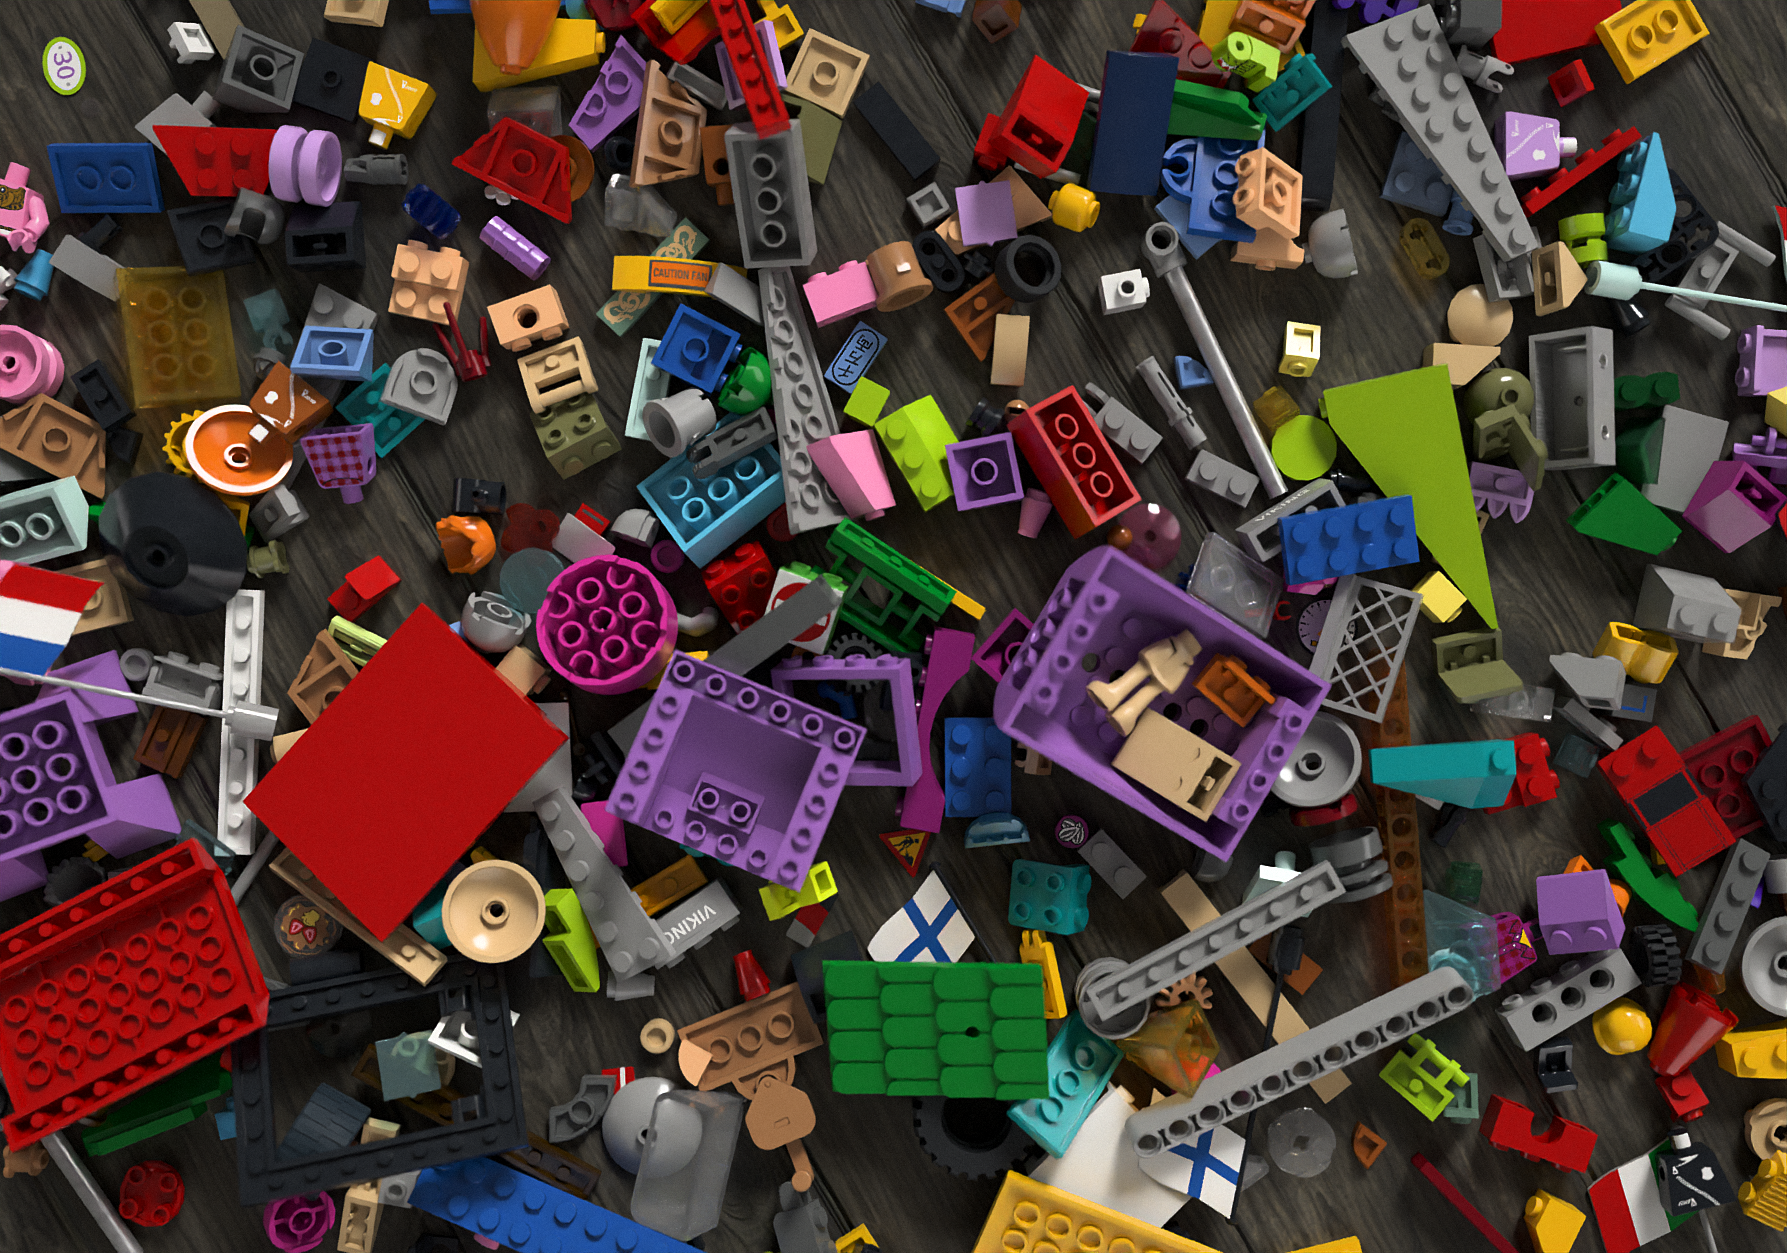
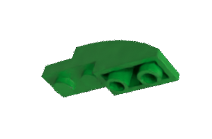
[1597,818,1699,932]

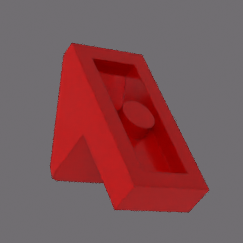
[327,555,402,623]

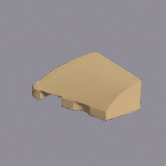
[1702,588,1782,659]

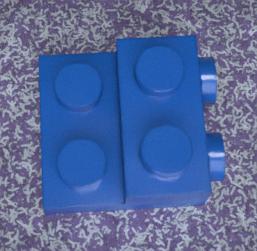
[651,303,743,396]

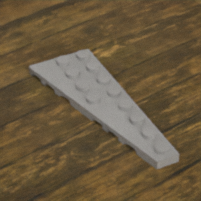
[1341,3,1539,262]
[758,266,865,535]

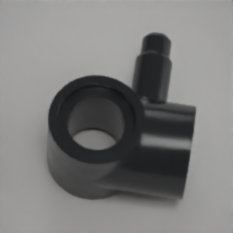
[452,478,507,515]

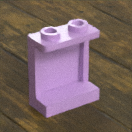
[1735,325,1787,398]

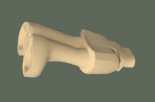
[1085,629,1202,737]

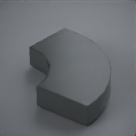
[549,1075,617,1143]

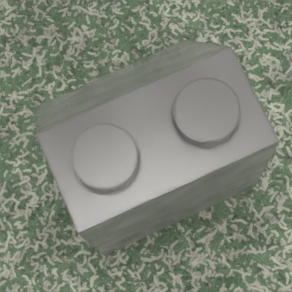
[1633,564,1741,643]

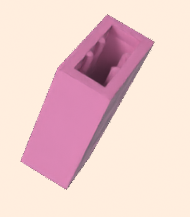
[806,429,896,521]

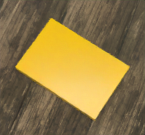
[1594,0,1710,84]

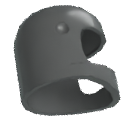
[224,187,285,244]

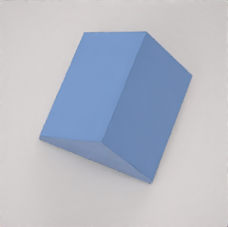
[290,326,374,382]

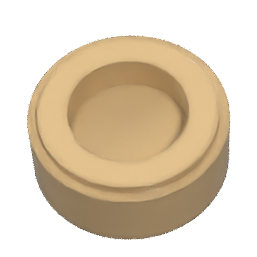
[640,1018,675,1054]

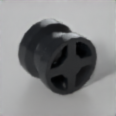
[965,397,1005,437]

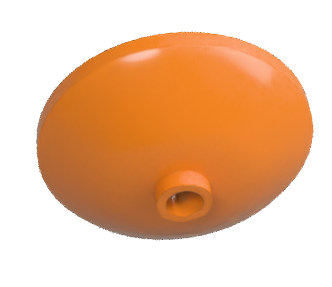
[185,405,293,496]

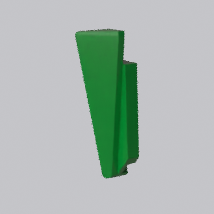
[1167,79,1267,141]
[81,1052,233,1157]

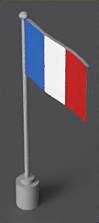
[0,564,279,741]

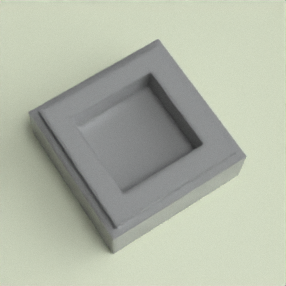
[906,182,952,229]

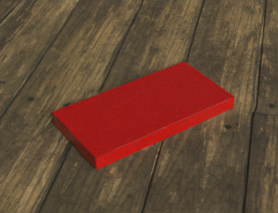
[1489,0,1622,65]

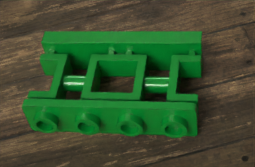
[810,517,957,652]

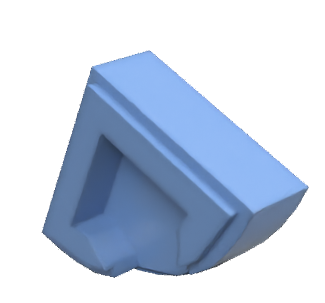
[1173,356,1213,390]

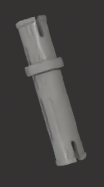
[1135,356,1208,450]

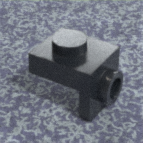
[1533,1036,1578,1093]

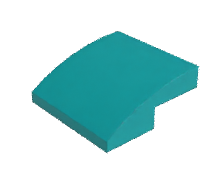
[335,363,425,458]

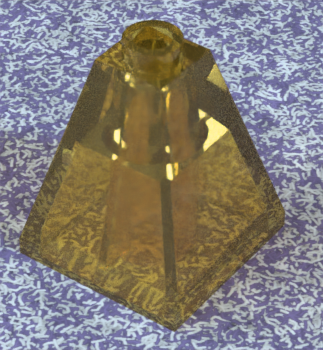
[1116,999,1221,1098]

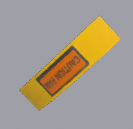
[612,256,747,300]

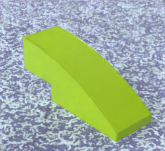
[542,888,600,992]

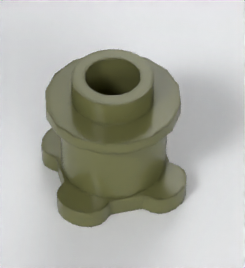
[247,540,289,578]

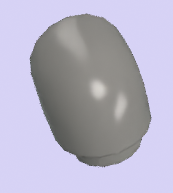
[610,509,660,548]

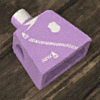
[1494,112,1577,182]

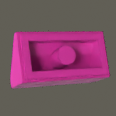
[581,800,628,867]

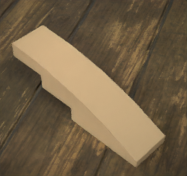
[337,1117,400,1253]

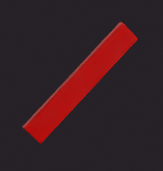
[709,0,792,140]

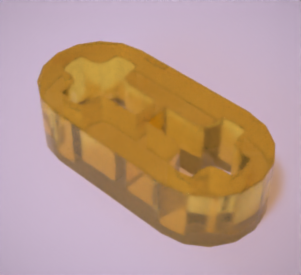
[1399,218,1450,279]

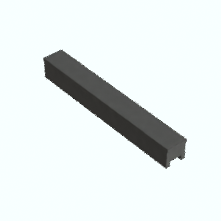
[607,574,843,759]

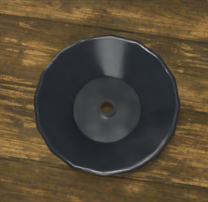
[99,472,247,617]

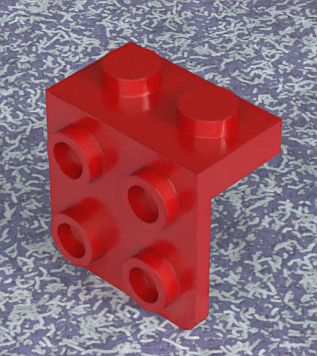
[630,0,720,65]
[701,539,778,635]

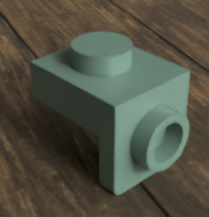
[1443,1073,1479,1124]

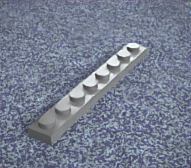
[1085,860,1345,1021]

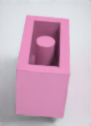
[803,260,878,328]

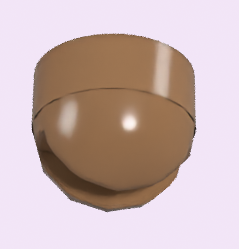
[1004,400,1029,423]

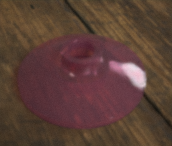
[1118,504,1181,569]

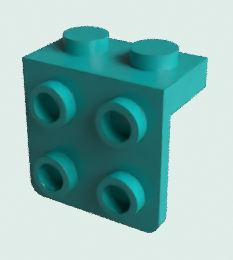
[1008,859,1092,935]

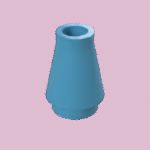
[14,249,54,301]

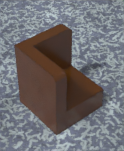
[972,0,1022,44]

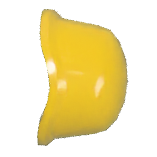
[1592,996,1652,1055]

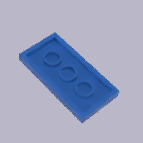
[1277,494,1419,585]

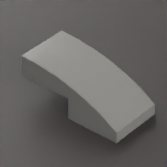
[49,234,135,302]

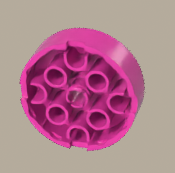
[536,555,678,695]

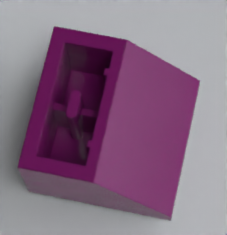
[1682,461,1787,553]

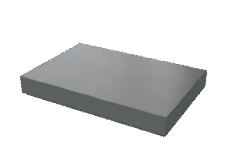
[1637,405,1729,514]

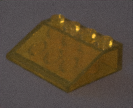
[113,266,241,409]

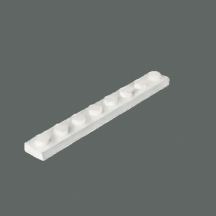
[217,589,265,855]

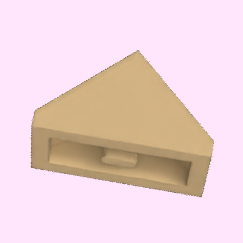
[1531,241,1588,317]

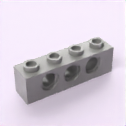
[1495,948,1642,1052]

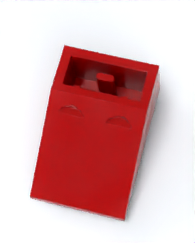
[987,55,1089,179]

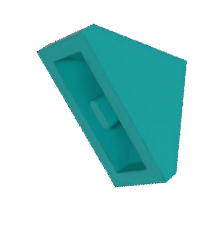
[413,878,452,950]

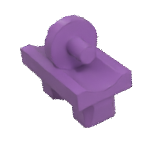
[1732,427,1787,484]

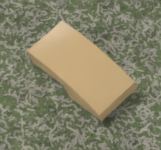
[990,314,1030,387]

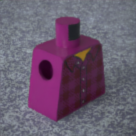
[1457,912,1543,988]

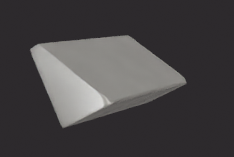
[704,262,765,327]

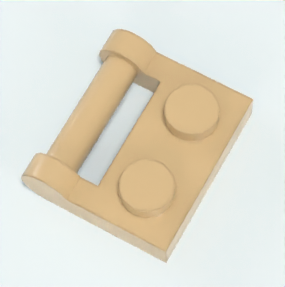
[517,336,598,414]

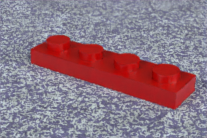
[1520,126,1642,218]

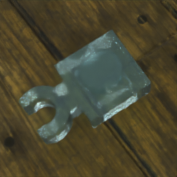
[243,289,293,351]

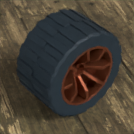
[277,1083,371,1201]

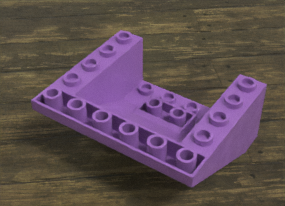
[605,650,867,893]

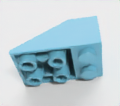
[1603,132,1676,256]

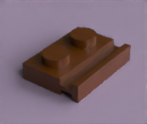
[133,705,208,779]

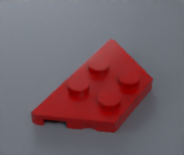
[452,116,572,224]
[153,125,278,197]

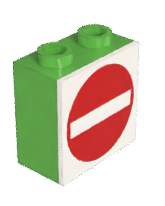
[765,561,849,655]

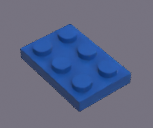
[47,143,165,213]
[944,717,1011,817]

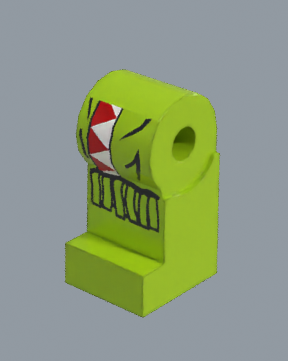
[1211,32,1280,93]

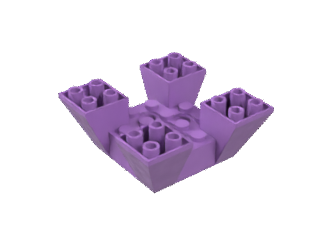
[0,650,184,902]

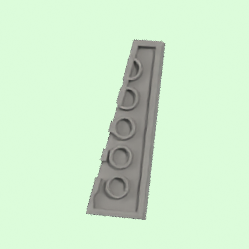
[278,283,380,489]
[532,787,677,983]

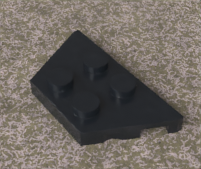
[1741,723,1787,841]

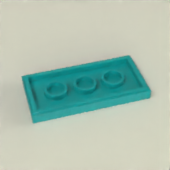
[1006,1009,1125,1160]

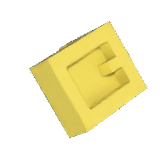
[1278,321,1321,377]

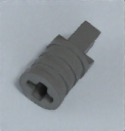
[343,154,409,185]

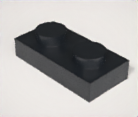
[70,359,137,433]

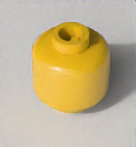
[1048,183,1100,232]

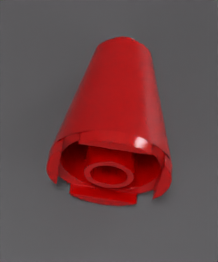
[1647,982,1739,1077]

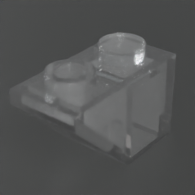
[605,173,678,238]
[1470,685,1555,723]

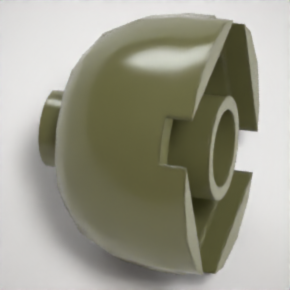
[1463,368,1534,426]

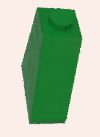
[1566,472,1682,555]

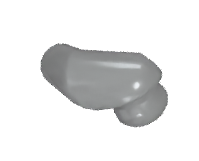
[677,607,719,637]

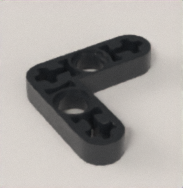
[1629,167,1719,292]

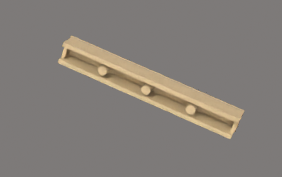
[1157,869,1352,1104]

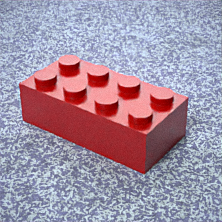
[1006,385,1142,539]

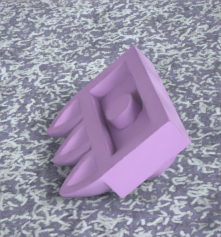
[1467,461,1534,523]

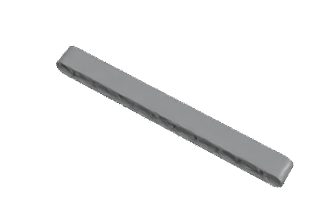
[1124,966,1474,1158]

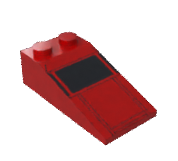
[1594,725,1737,877]

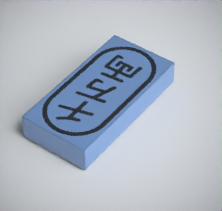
[824,321,888,395]

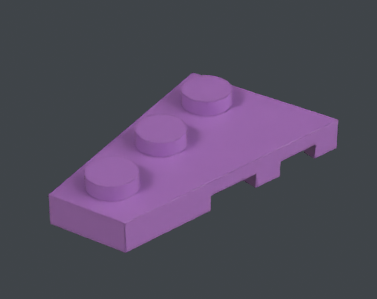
[569,35,646,153]

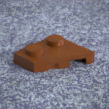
[943,272,1015,362]

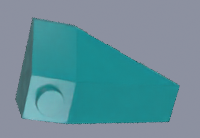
[1368,739,1517,809]

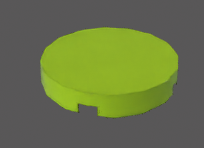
[1269,415,1337,481]

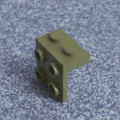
[530,391,622,480]
[1472,404,1548,491]
[1432,626,1523,704]

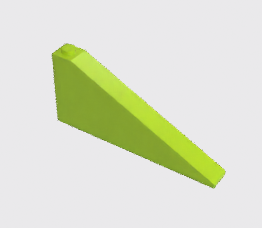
[1318,363,1498,629]

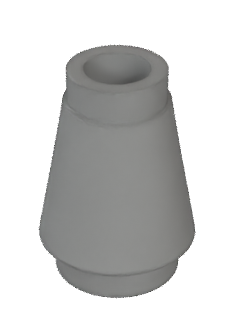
[607,971,655,1001]

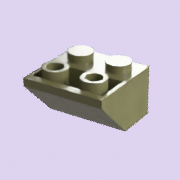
[779,93,842,186]

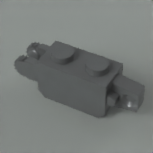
[773,1179,837,1253]

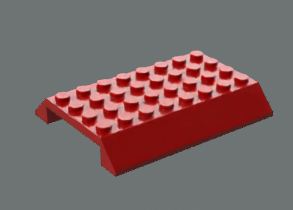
[0,838,270,1153]

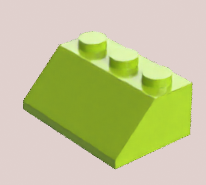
[874,395,959,513]

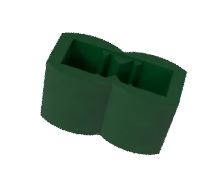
[1614,372,1680,413]

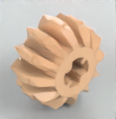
[1155,972,1213,1026]

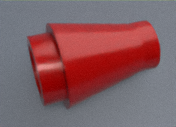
[733,949,771,1002]

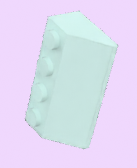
[0,476,89,564]

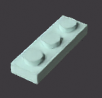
[625,338,672,441]

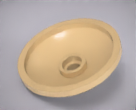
[442,860,546,963]

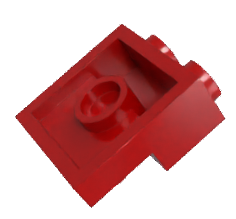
[1483,732,1560,815]

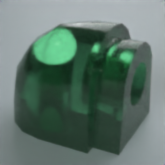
[1445,861,1483,907]

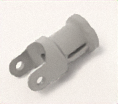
[1454,44,1514,93]

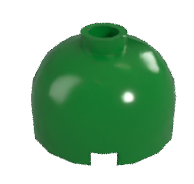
[718,347,774,416]

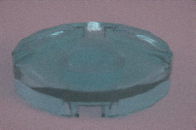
[500,547,565,614]

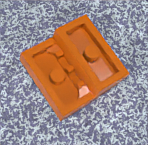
[1228,0,1316,54]

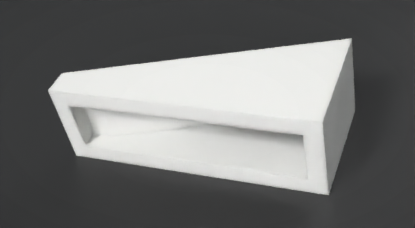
[666,61,727,111]

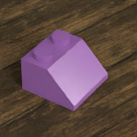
[945,432,1024,511]
[1536,869,1625,955]

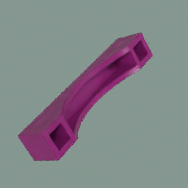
[895,627,975,833]

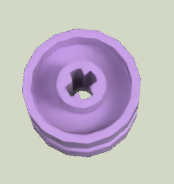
[269,125,342,207]

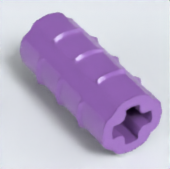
[479,216,551,281]

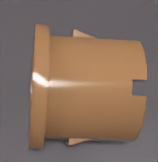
[865,241,933,312]

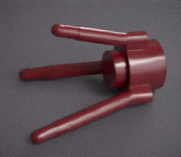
[432,302,492,382]

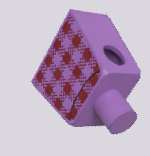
[300,423,376,504]

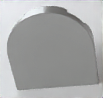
[379,348,458,426]

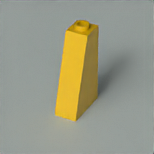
[473,18,606,92]

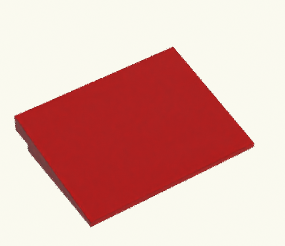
[242,603,569,942]

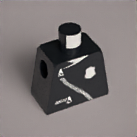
[1655,1128,1737,1217]

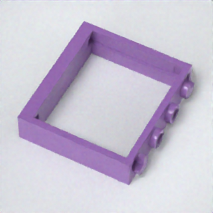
[771,654,923,786]

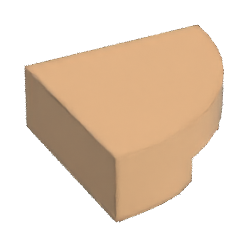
[678,1039,713,1086]

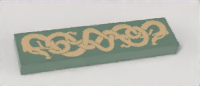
[596,217,711,338]

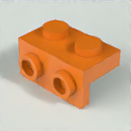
[1191,653,1276,728]

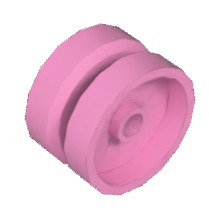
[0,325,64,406]

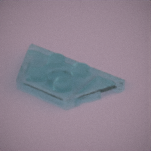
[1423,890,1501,1003]

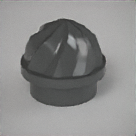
[253,347,287,381]

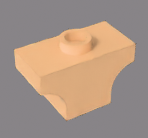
[1230,227,1305,271]

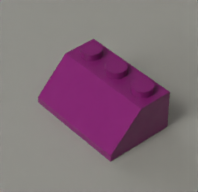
[971,608,1086,683]

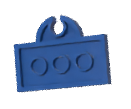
[1160,120,1267,243]

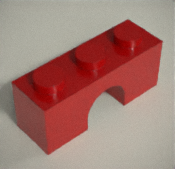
[1479,1094,1598,1173]

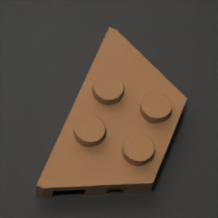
[629,59,707,188]
[0,393,106,499]
[287,628,359,725]

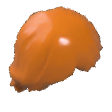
[436,515,496,575]

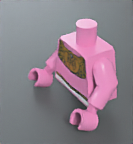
[0,162,50,253]

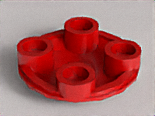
[119,1160,185,1227]

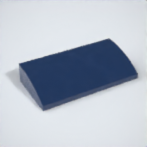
[1086,50,1179,196]

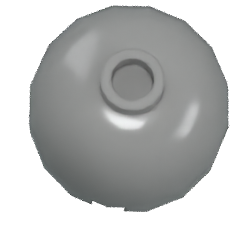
[1302,208,1358,279]
[461,592,531,654]

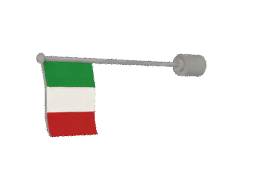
[1587,1125,1718,1253]

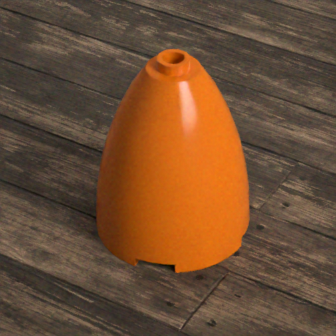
[469,0,562,76]

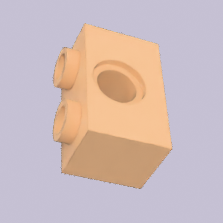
[487,285,570,352]

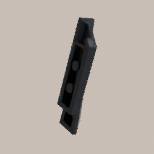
[522,811,566,978]

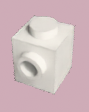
[1097,269,1150,315]

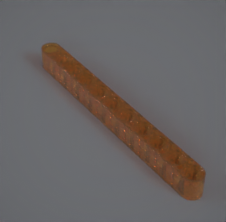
[1366,646,1429,991]

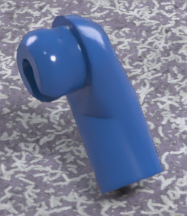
[817,679,858,720]

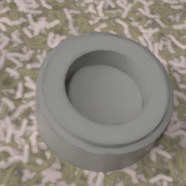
[119,648,157,681]

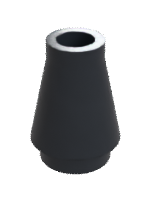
[1604,297,1651,338]

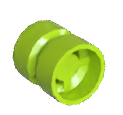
[1558,213,1609,269]

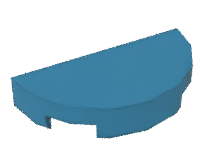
[964,812,1030,848]

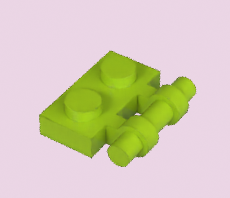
[1379,1032,1470,1122]

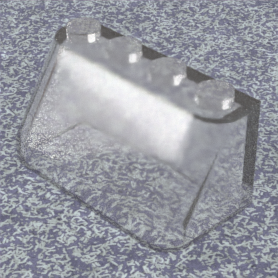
[631,1090,747,1242]

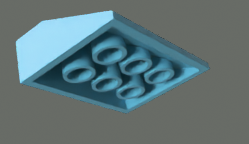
[636,412,786,569]

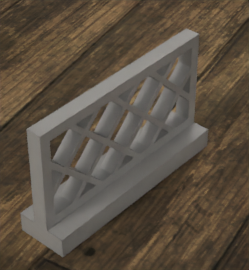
[1309,574,1424,724]

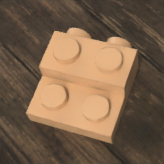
[1233,147,1303,240]
[388,240,469,326]

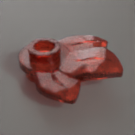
[501,503,560,568]

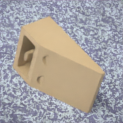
[1111,706,1242,822]

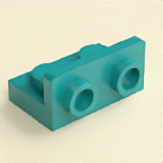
[1252,53,1333,132]

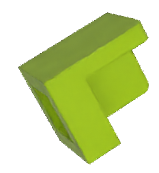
[843,376,890,430]

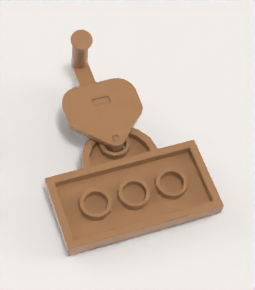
[677,981,825,1192]

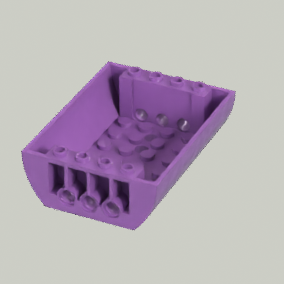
[994,546,1332,862]

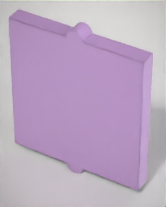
[955,180,1018,247]

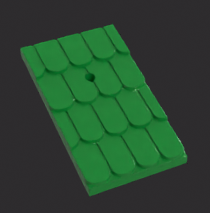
[821,960,1050,1100]

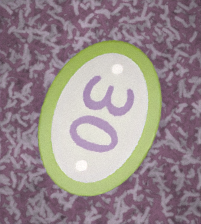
[42,37,86,95]

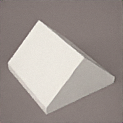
[428,990,520,1068]

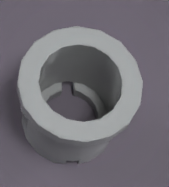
[642,387,717,457]

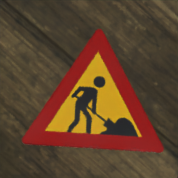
[879,829,931,877]

